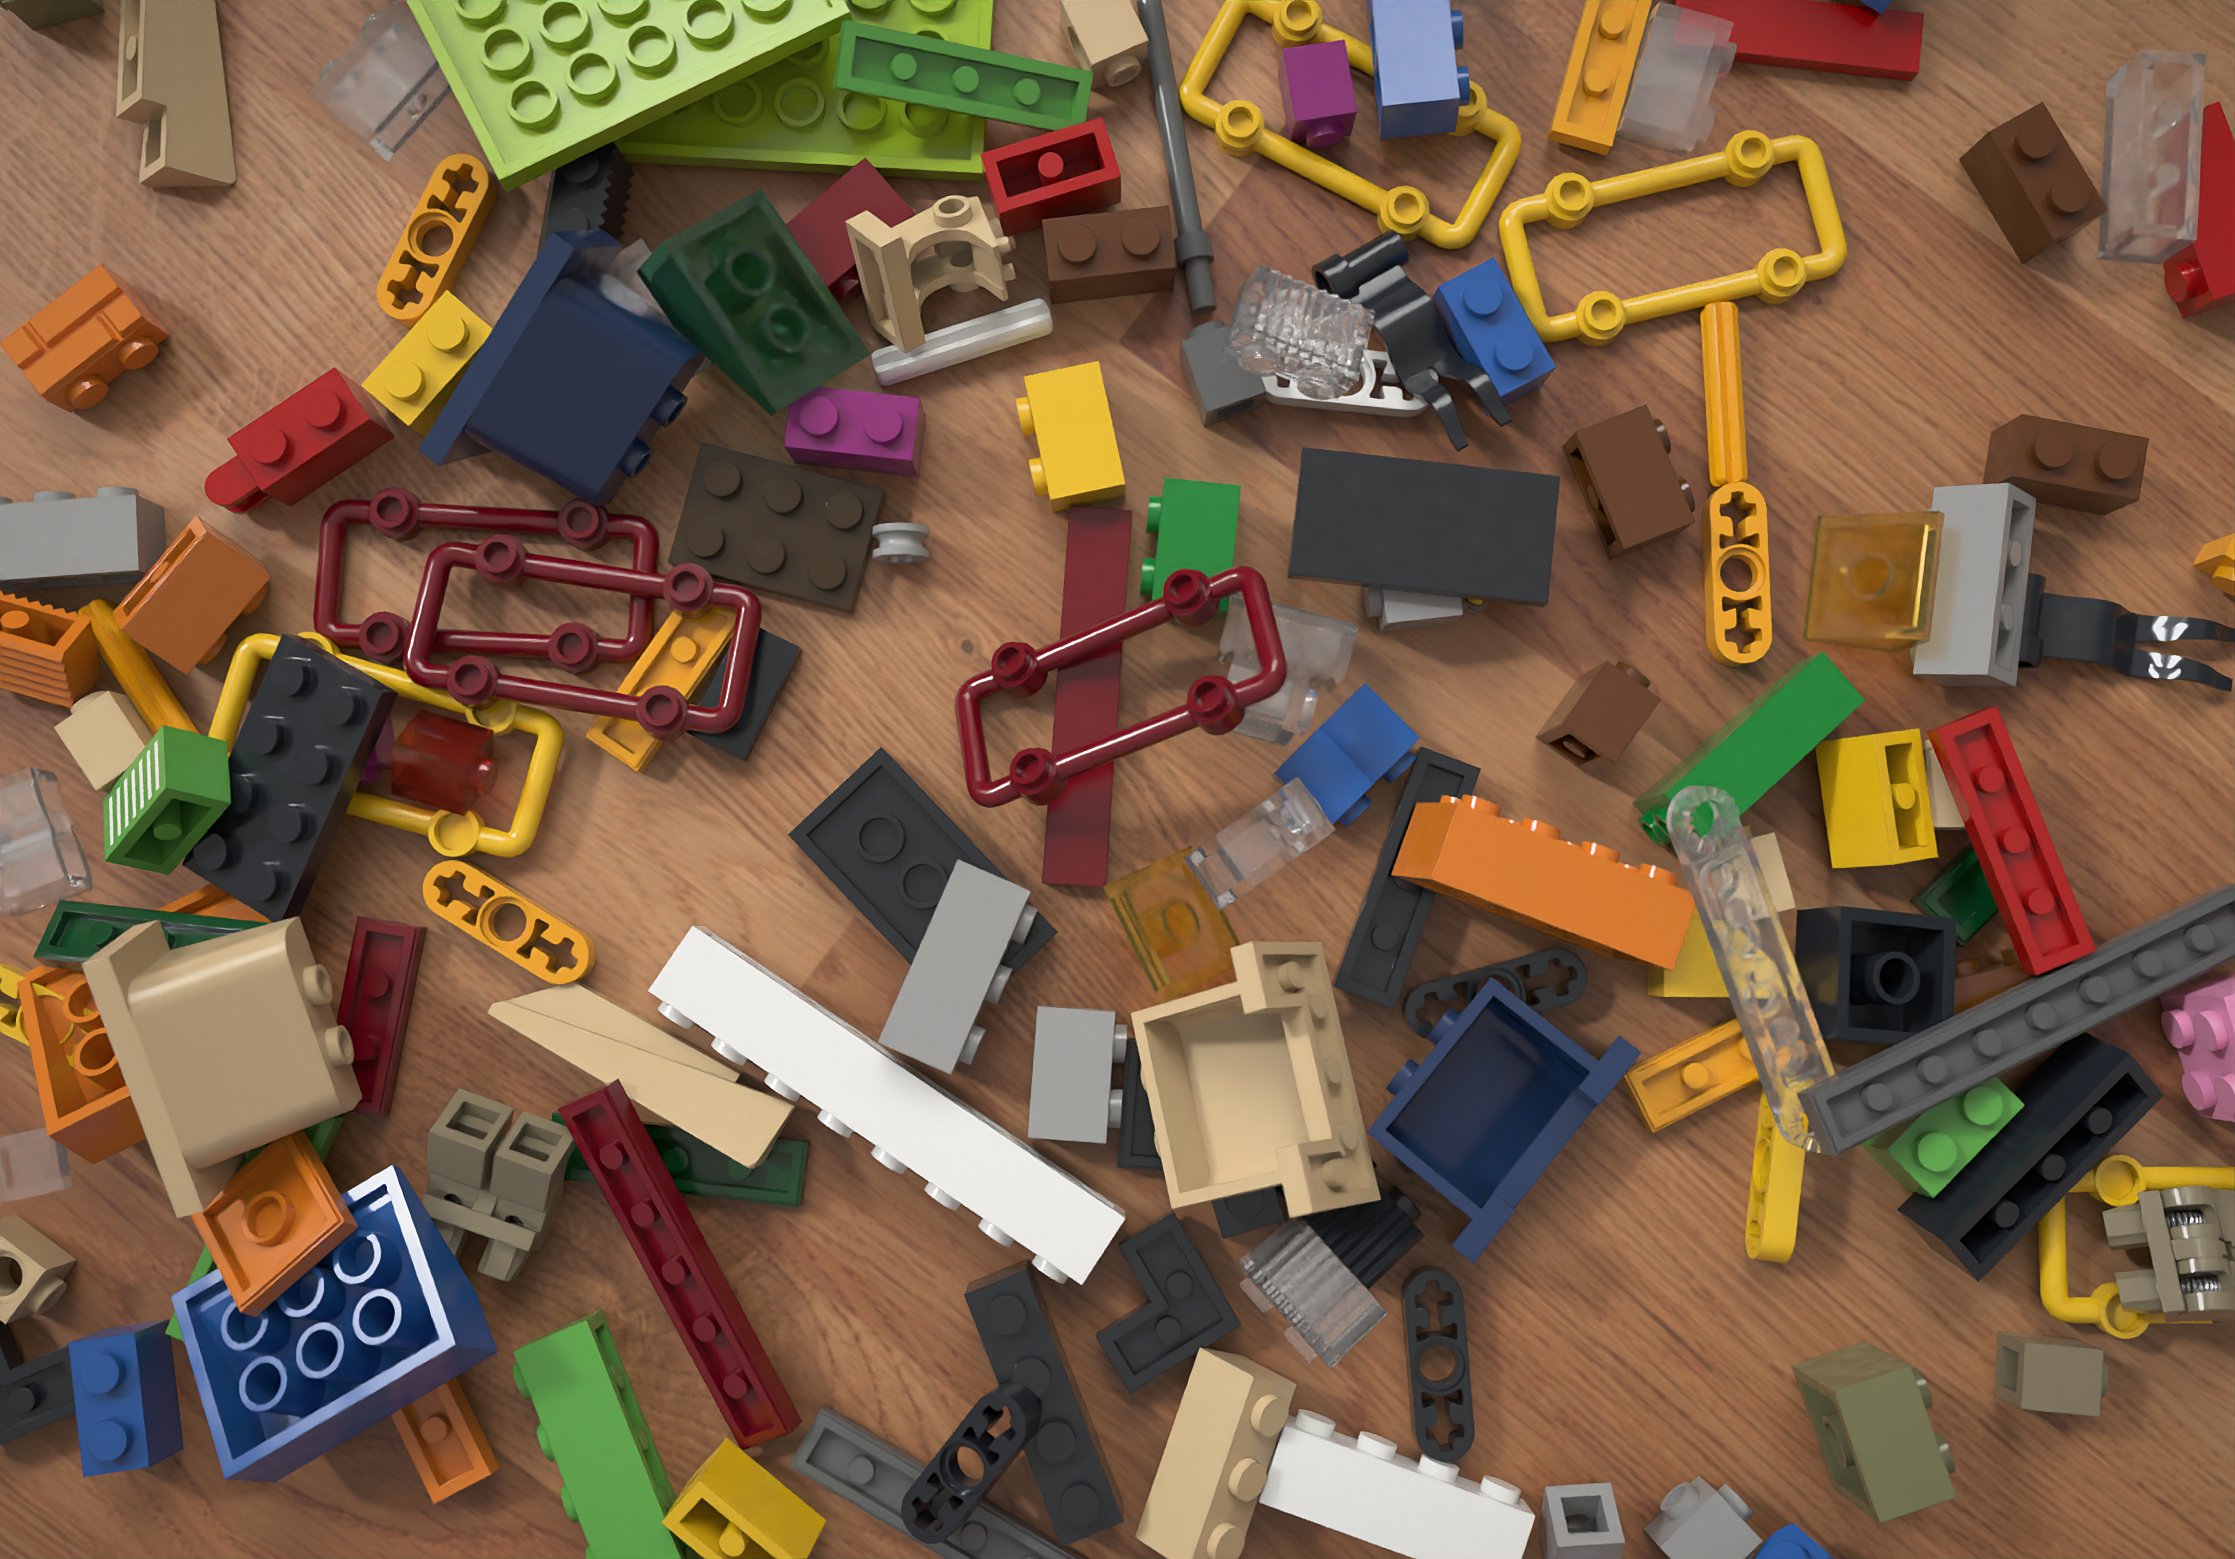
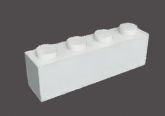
[1258,1409,1535,1559]

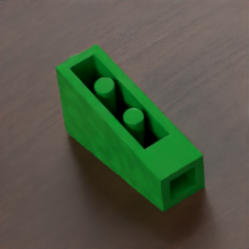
[1633,651,1865,851]

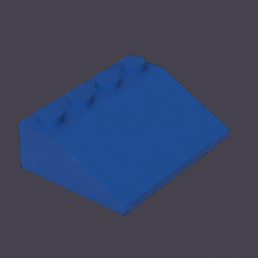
[171,1165,498,1483]

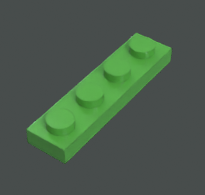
[833,20,1093,132]

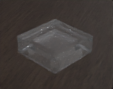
[0,1127,73,1203]

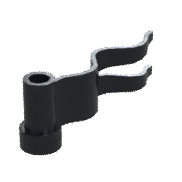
[1312,229,1512,452]
[2018,573,2235,692]

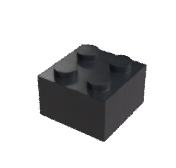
[1792,906,1957,1047]

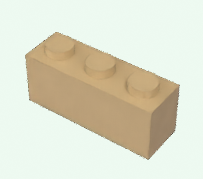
[1135,1348,1297,1559]

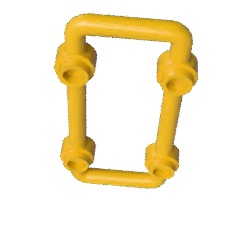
[1178,0,1522,250]
[1499,130,1848,347]
[208,632,564,858]
[2038,1152,2235,1339]

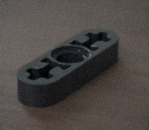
[1402,948,1587,1039]
[1401,1265,1475,1462]
[901,1382,1041,1544]

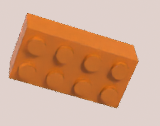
[1391,794,1699,971]

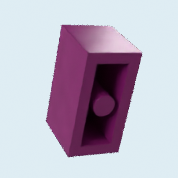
[784,384,926,477]

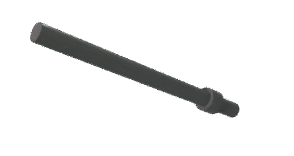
[1136,0,1217,314]

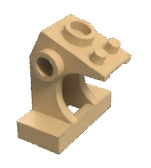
[845,195,1016,354]

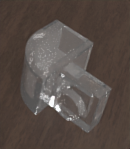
[1183,777,1336,911]

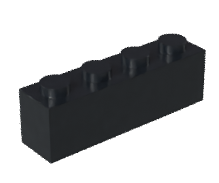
[1897,1032,2164,1282]
[964,1258,1124,1547]

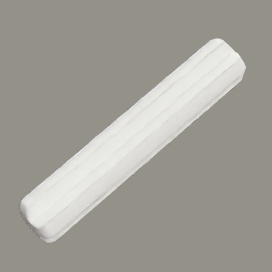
[872,298,1053,386]

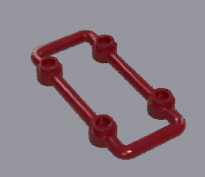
[313,487,659,675]
[403,534,762,741]
[954,565,1288,808]

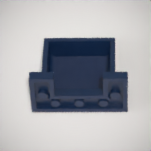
[418,230,710,507]
[1367,977,1642,1263]

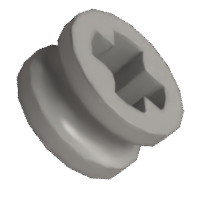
[872,522,930,564]

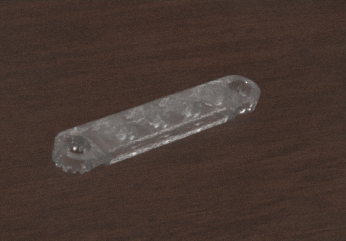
[1666,785,1835,1153]

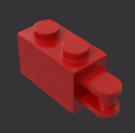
[204,367,395,514]

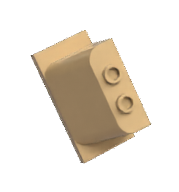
[81,916,363,1218]
[1131,942,1381,1218]

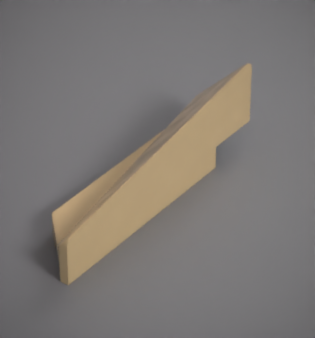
[116,0,237,187]
[487,981,796,1169]

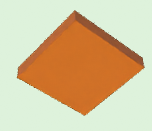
[191,1130,358,1317]

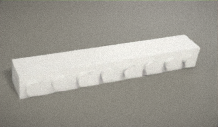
[648,926,1126,1285]

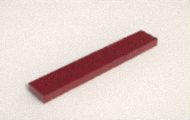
[1042,506,1132,888]
[557,1078,802,1451]

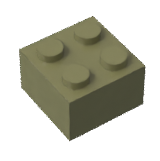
[1791,1341,1957,1524]

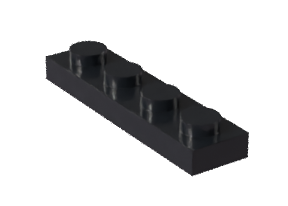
[1331,746,1481,1009]

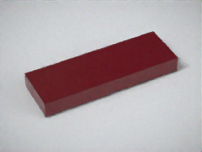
[336,916,427,1117]

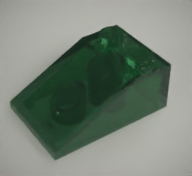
[636,189,871,416]

